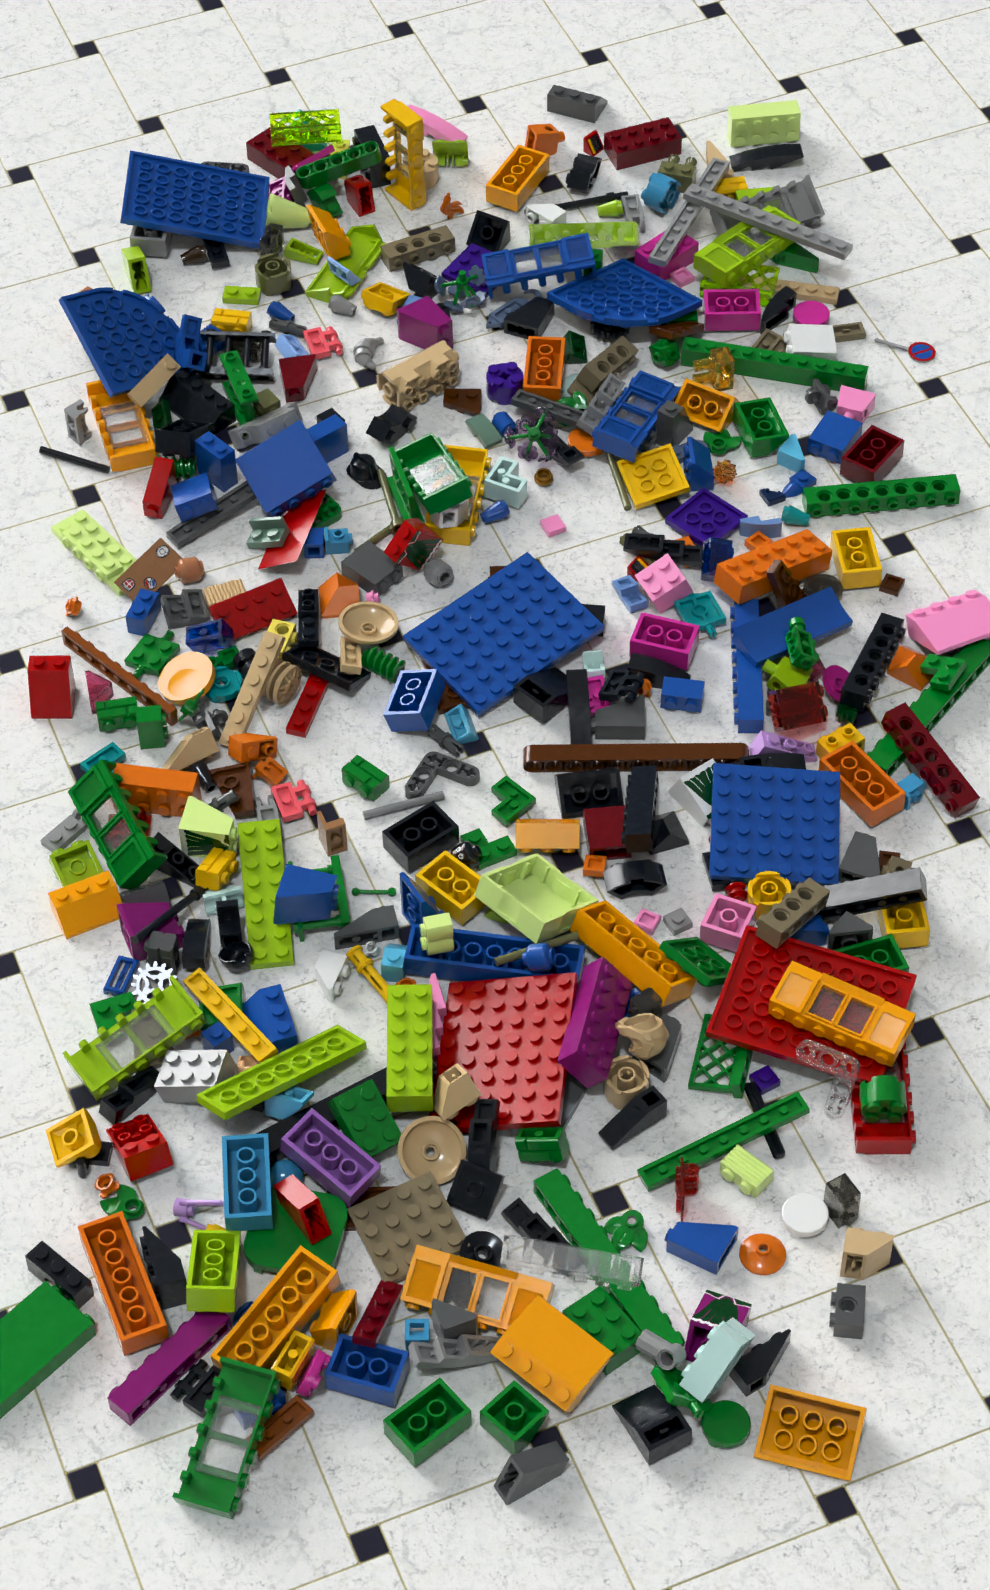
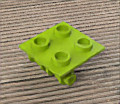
[432,139,468,167]

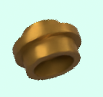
[534,468,553,486]

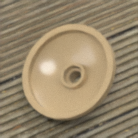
[338,601,399,645]
[397,1116,466,1185]

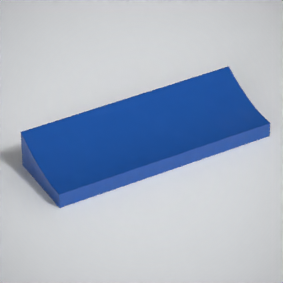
[732,586,853,668]

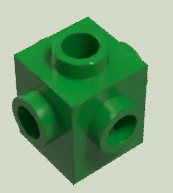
[649,338,681,367]

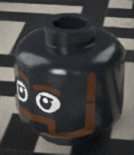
[451,841,482,869]

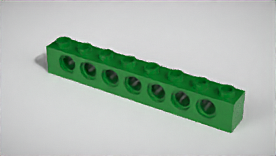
[802,474,961,518]

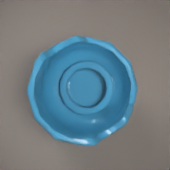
[270,1159,304,1187]

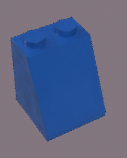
[273,864,340,925]

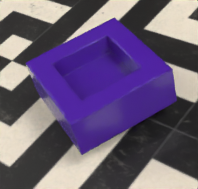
[749,1065,781,1095]

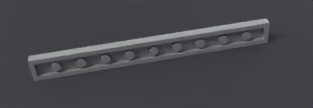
[648,158,730,267]
[683,184,853,260]

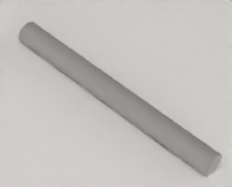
[362,791,445,820]

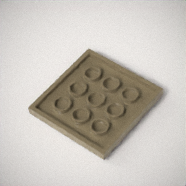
[347,1171,470,1284]

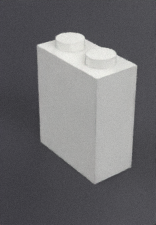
[783,324,837,361]

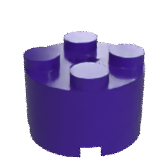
[486,362,524,405]

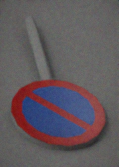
[875,338,936,363]

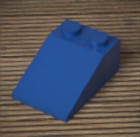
[399,872,444,926]

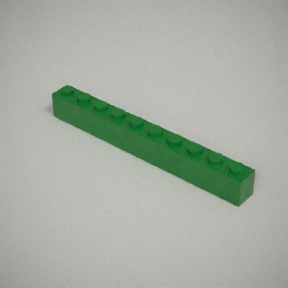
[680,337,869,391]
[867,639,990,777]
[534,1168,685,1366]

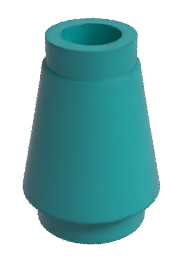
[781,505,810,526]

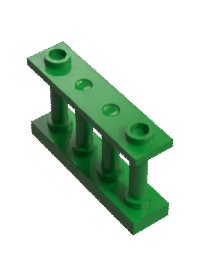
[219,350,259,436]
[288,855,350,942]

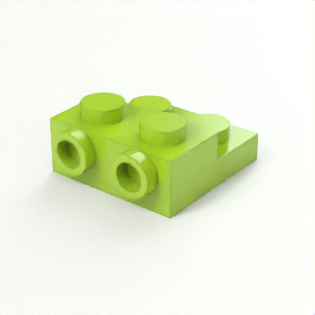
[49,840,103,887]

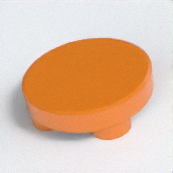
[568,428,604,457]

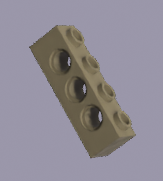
[380,225,455,272]
[576,336,639,393]
[755,878,830,949]

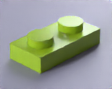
[222,286,261,305]

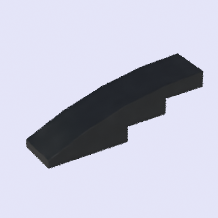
[729,144,804,172]
[623,533,705,567]
[566,669,592,744]
[501,1198,585,1277]

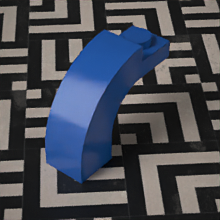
[175,314,208,372]

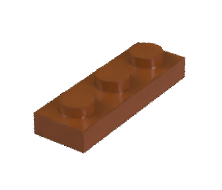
[245,1395,314,1461]

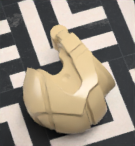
[615,1013,669,1060]

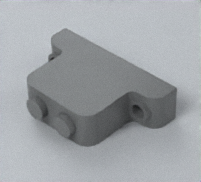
[228,402,303,449]

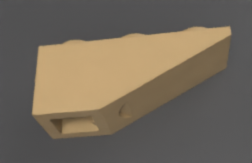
[162,727,220,770]

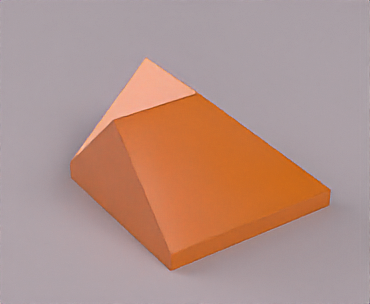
[318,572,360,619]
[887,645,934,691]

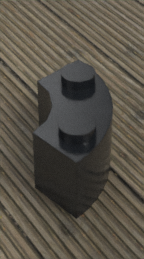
[566,153,602,192]
[366,404,417,444]
[603,859,667,900]

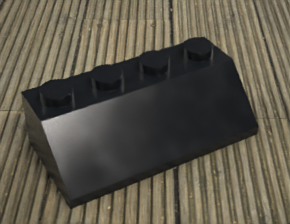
[159,368,236,434]

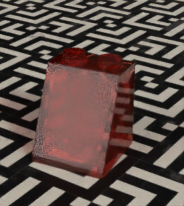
[767,681,828,732]

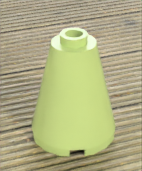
[265,194,311,230]

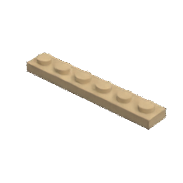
[729,275,840,305]
[218,630,286,748]

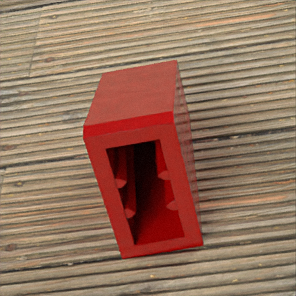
[142,456,177,519]
[273,1174,332,1245]

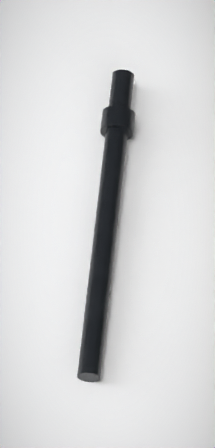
[524,191,628,217]
[131,886,209,944]

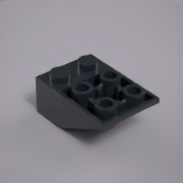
[513,667,567,723]
[139,1226,187,1310]
[612,1385,692,1465]

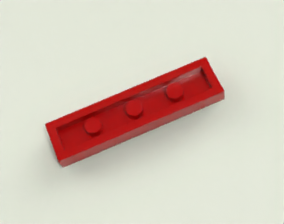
[286,673,330,738]

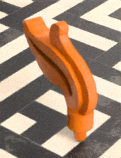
[440,193,464,220]

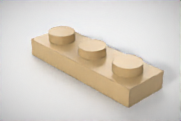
[339,636,362,675]

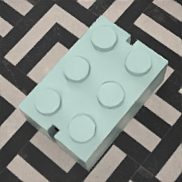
[679,1318,756,1403]

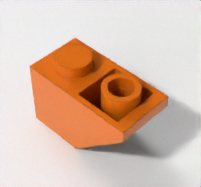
[228,733,278,763]

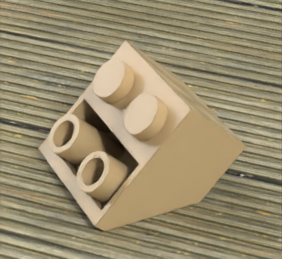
[433,1063,482,1121]
[840,1228,894,1280]

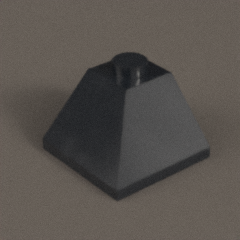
[403,262,447,299]

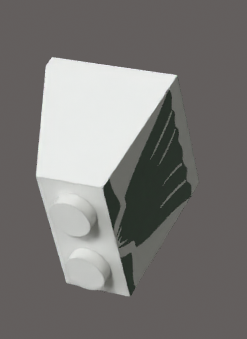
[668,758,716,826]

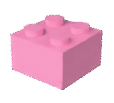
[635,553,693,614]
[700,893,757,952]

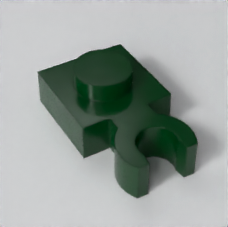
[835,702,858,724]

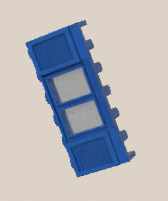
[481,233,597,299]
[591,370,681,463]

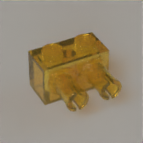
[692,346,735,391]

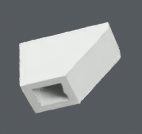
[526,203,566,224]
[430,499,469,528]
[315,949,350,1002]

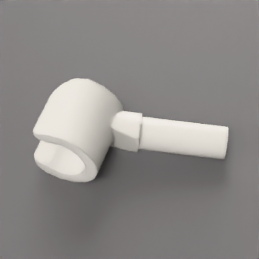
[364,941,381,957]

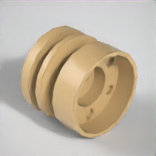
[262,657,302,706]

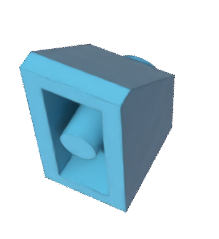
[381,943,407,982]
[264,1086,314,1120]

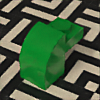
[307,183,343,218]

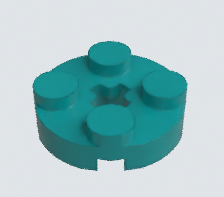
[205,666,243,703]

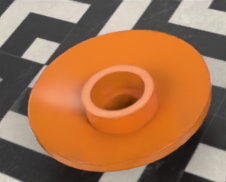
[739,1233,786,1275]

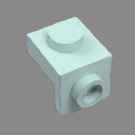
[582,650,606,678]

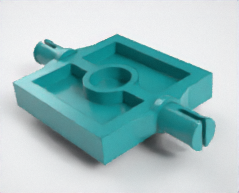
[674,591,726,638]

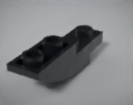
[298,588,319,648]
[727,753,807,770]
[468,1099,500,1172]

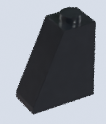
[504,296,555,339]

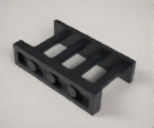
[197,329,276,382]

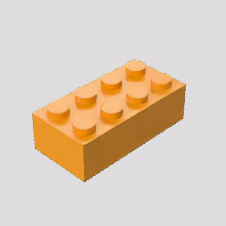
[486,144,549,212]

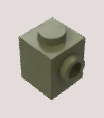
[253,388,281,417]

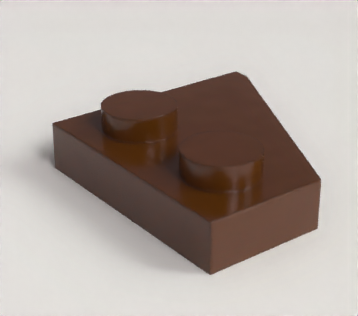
[443,388,482,416]

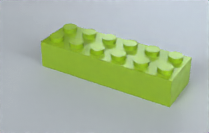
[386,984,433,1112]

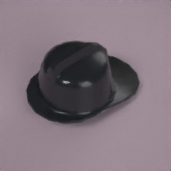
[346,452,387,489]

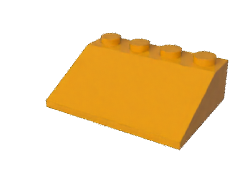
[490,1295,614,1413]
[754,1384,867,1481]

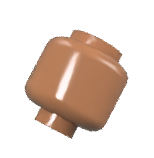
[174,557,204,584]

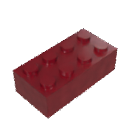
[604,117,682,170]
[246,126,314,179]

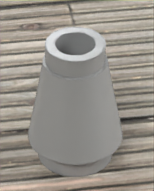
[328,294,357,316]

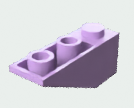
[749,730,818,763]

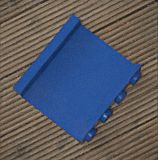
[235,419,337,517]

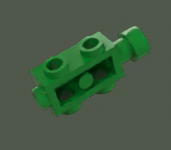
[785,617,819,671]

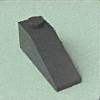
[334,905,399,950]

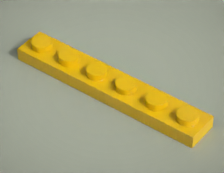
[183,967,278,1063]

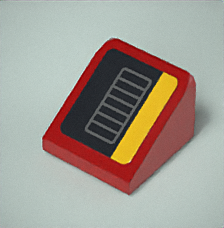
[583,130,604,156]
[627,556,649,583]

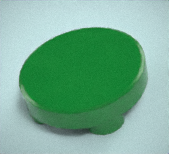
[701,1400,751,1448]

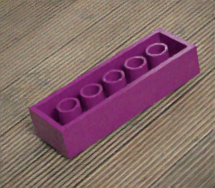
[557,957,632,1089]

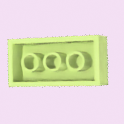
[727,100,801,147]

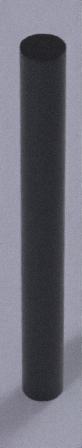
[39,446,110,474]

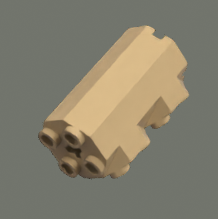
[376,340,460,410]

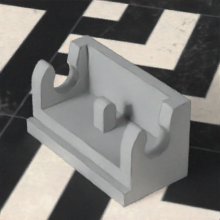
[64,399,92,446]

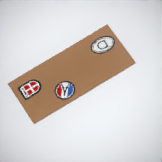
[114,538,183,601]

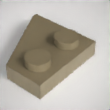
[752,328,787,352]

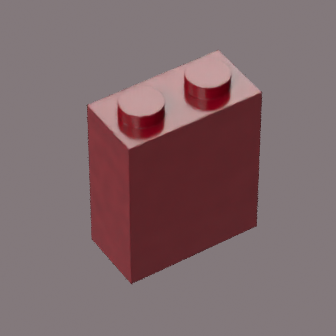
[583,805,632,860]

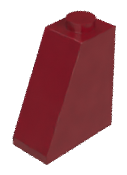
[279,354,317,403]

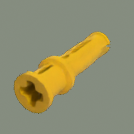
[346,945,388,1004]

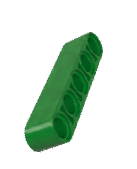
[296,141,382,189]

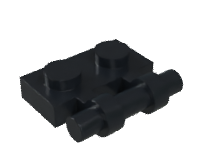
[598,670,645,703]
[170,1359,221,1417]

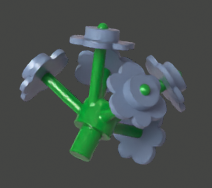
[434,265,487,312]

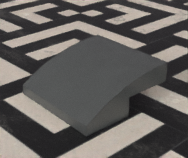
[285,165,308,207]
[160,589,210,628]

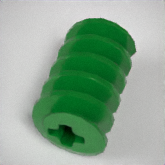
[157,455,197,479]
[361,646,406,684]

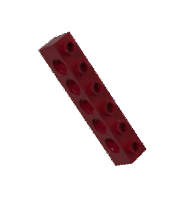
[881,702,980,818]

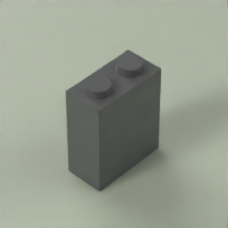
[341,541,403,596]

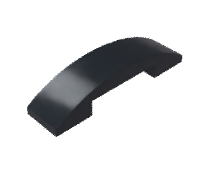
[527,418,584,466]

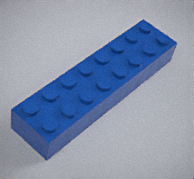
[404,923,585,989]

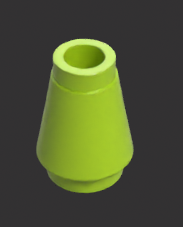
[597,199,623,217]

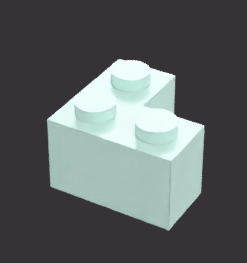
[484,456,528,509]

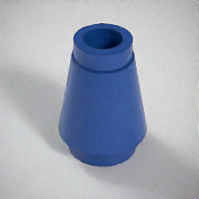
[267,301,295,322]
[480,500,510,524]

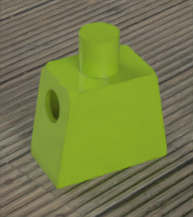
[761,657,814,699]

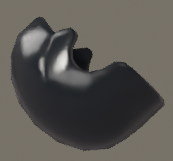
[218,941,254,971]

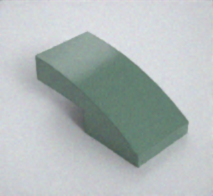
[465,413,503,449]

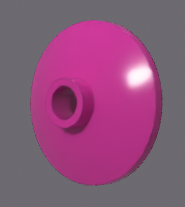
[822,665,850,702]

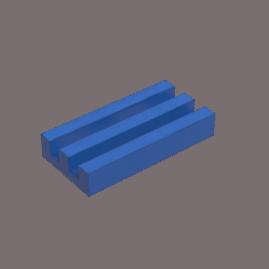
[103,956,140,996]

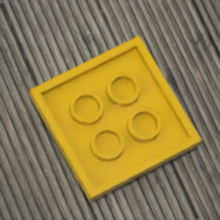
[616,443,690,510]

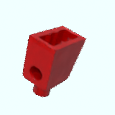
[344,175,375,217]

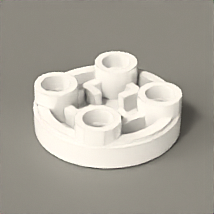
[782,1193,829,1239]

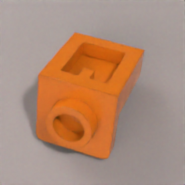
[252,756,288,787]

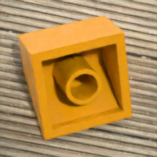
[309,1289,359,1351]

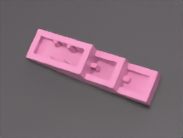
[408,104,468,141]
[429,973,447,1061]

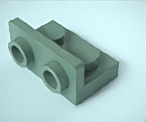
[246,517,290,549]

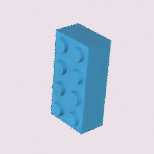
[222,1133,273,1231]

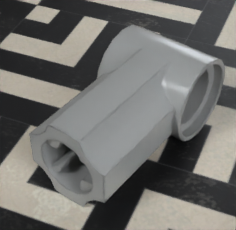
[635,1329,686,1370]

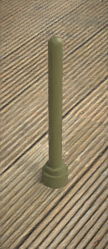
[377,468,404,535]

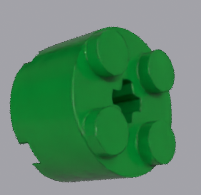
[859,1075,907,1123]

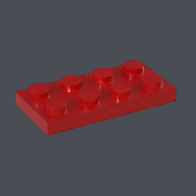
[208,578,298,644]

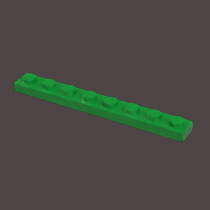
[637,1091,810,1192]

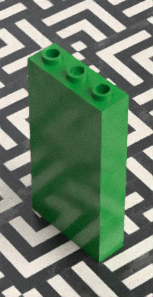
[0,1281,96,1419]

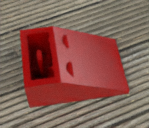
[106,1114,174,1181]

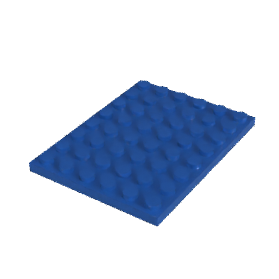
[120,150,270,250]
[403,552,604,716]

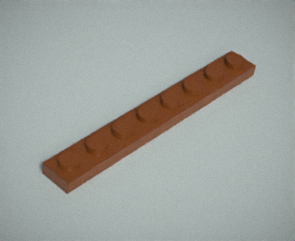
[61,626,178,726]

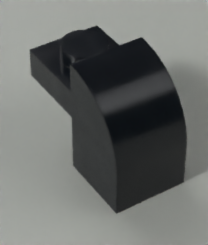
[216,899,242,948]

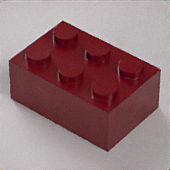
[840,425,905,483]

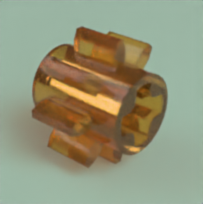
[713,459,737,484]

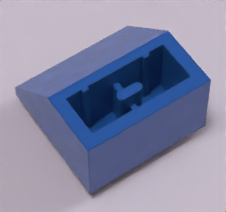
[683,437,714,492]

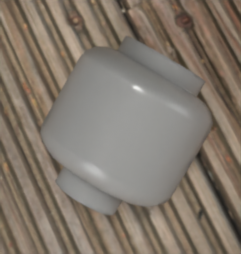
[424,558,453,587]

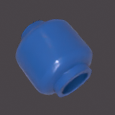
[522,943,556,972]

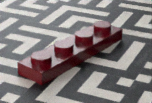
[352,1280,403,1348]

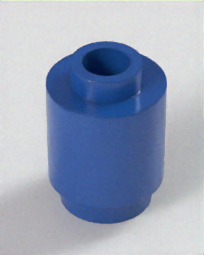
[492,411,518,438]

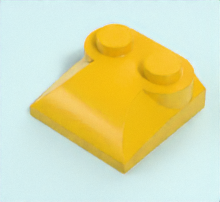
[361,282,411,316]
[46,1108,101,1168]

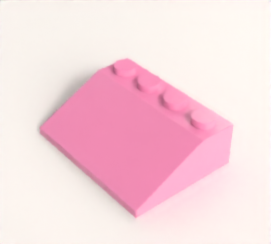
[905,590,990,655]

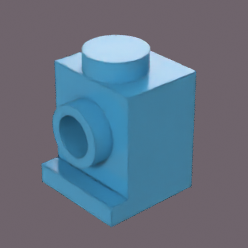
[324,527,353,555]
[897,773,927,811]
[405,1319,430,1350]

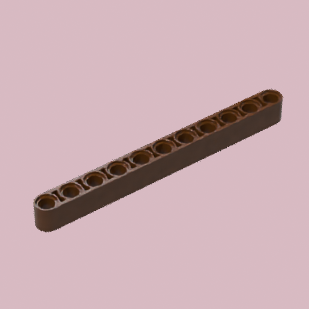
[523,743,749,773]

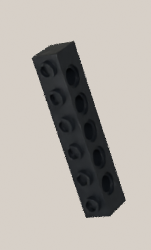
[840,613,906,711]

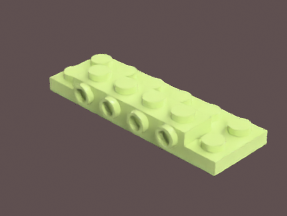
[51,509,137,597]

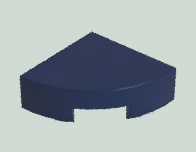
[759,488,786,507]

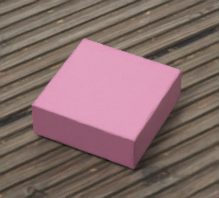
[669,267,695,288]
[540,514,566,537]
[633,908,662,936]

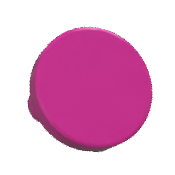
[793,301,830,325]
[296,1349,331,1398]

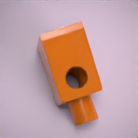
[525,124,565,156]

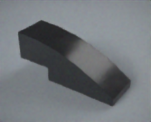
[760,286,797,334]
[628,653,691,689]
[182,919,210,969]
[99,1066,159,1125]

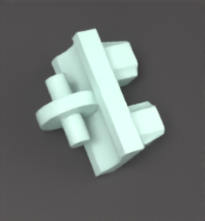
[203,884,245,916]

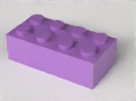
[280,1108,381,1208]

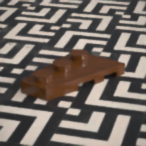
[649,321,704,340]
[766,560,807,608]
[210,762,256,819]

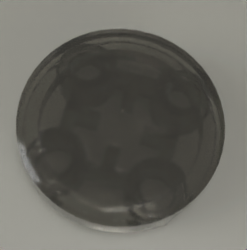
[803,574,843,601]

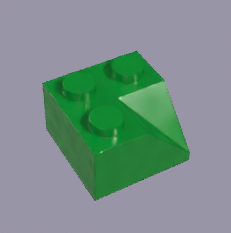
[480,1380,549,1454]

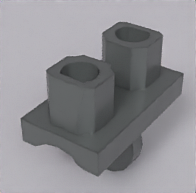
[805,379,838,415]
[192,703,228,742]

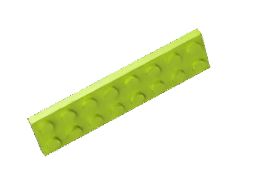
[237,819,294,970]
[196,1024,367,1120]

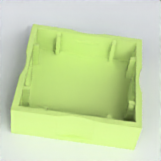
[474,853,599,944]

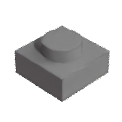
[663,907,693,936]

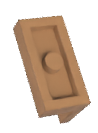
[317,811,348,857]

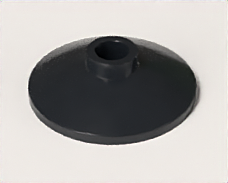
[460,1231,507,1268]

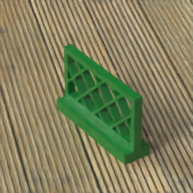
[387,446,425,523]
[688,1014,753,1099]

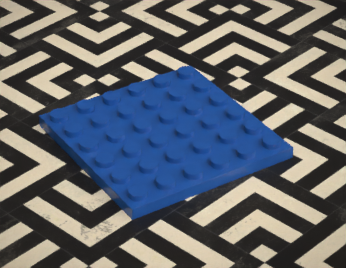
[709,763,840,886]

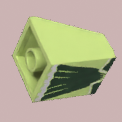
[178,796,239,858]

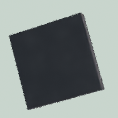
[446,1159,505,1220]

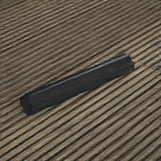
[744,1081,785,1159]

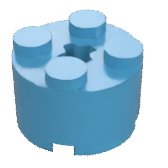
[641,173,681,214]

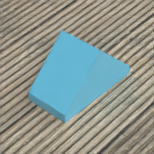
[777,434,805,473]

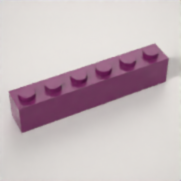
[107,1312,232,1426]

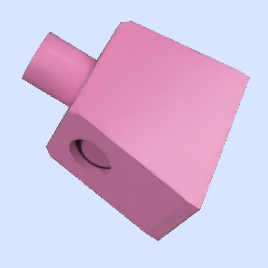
[837,385,876,423]

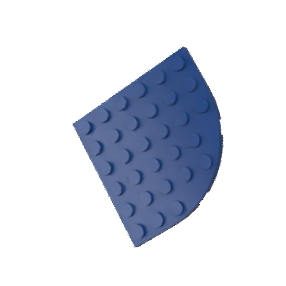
[547,258,703,328]
[58,287,198,397]

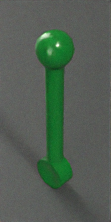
[351,887,396,897]

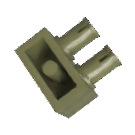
[658,154,697,193]

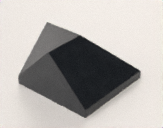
[466,210,510,252]
[648,811,689,855]

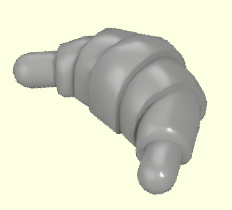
[353,337,384,370]

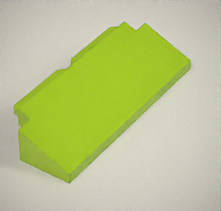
[305,224,386,303]

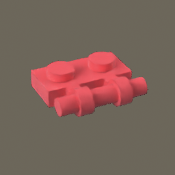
[303,326,343,359]
[270,780,317,823]

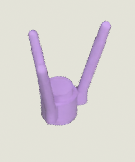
[173,1198,224,1230]

